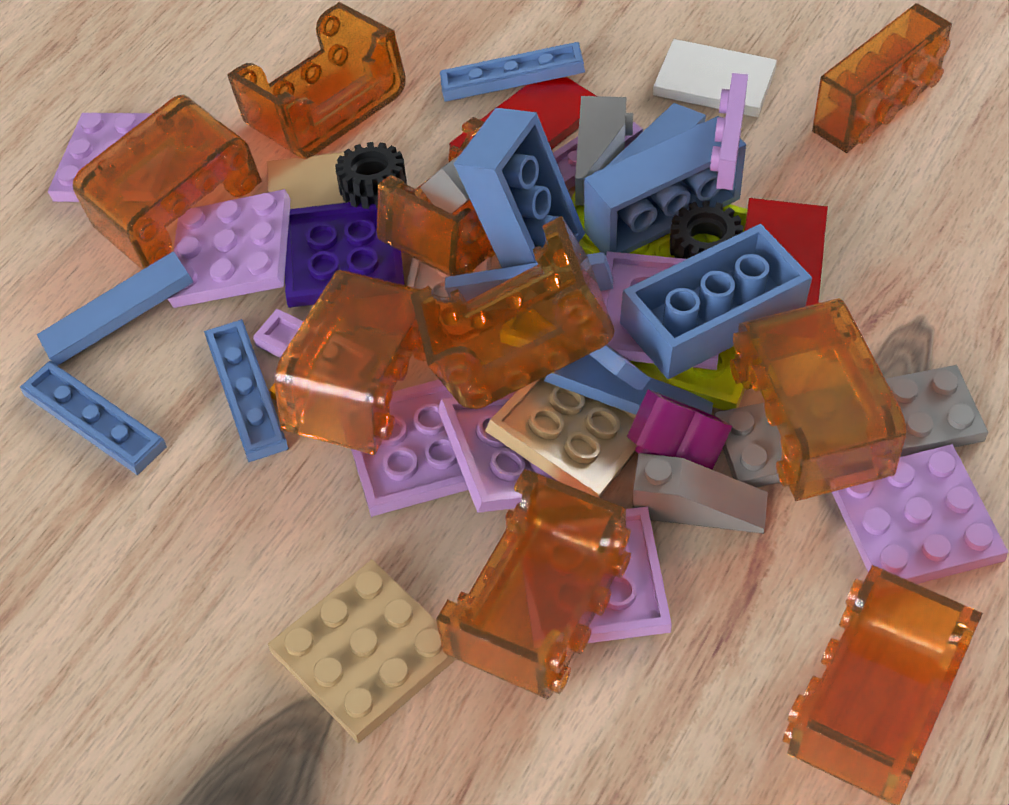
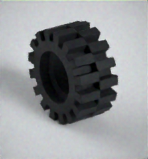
[335,142,407,209]
[670,201,743,259]

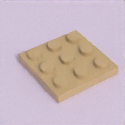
[485,355,637,505]
[268,559,463,744]

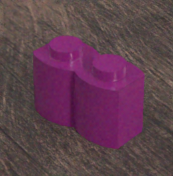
[627,389,733,470]

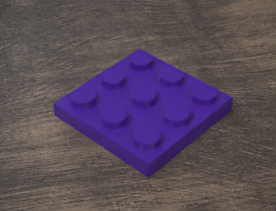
[285,197,405,308]

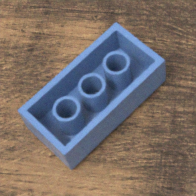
[454,108,585,268]
[584,116,746,255]
[620,224,812,379]

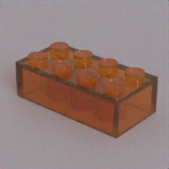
[812,3,952,153]

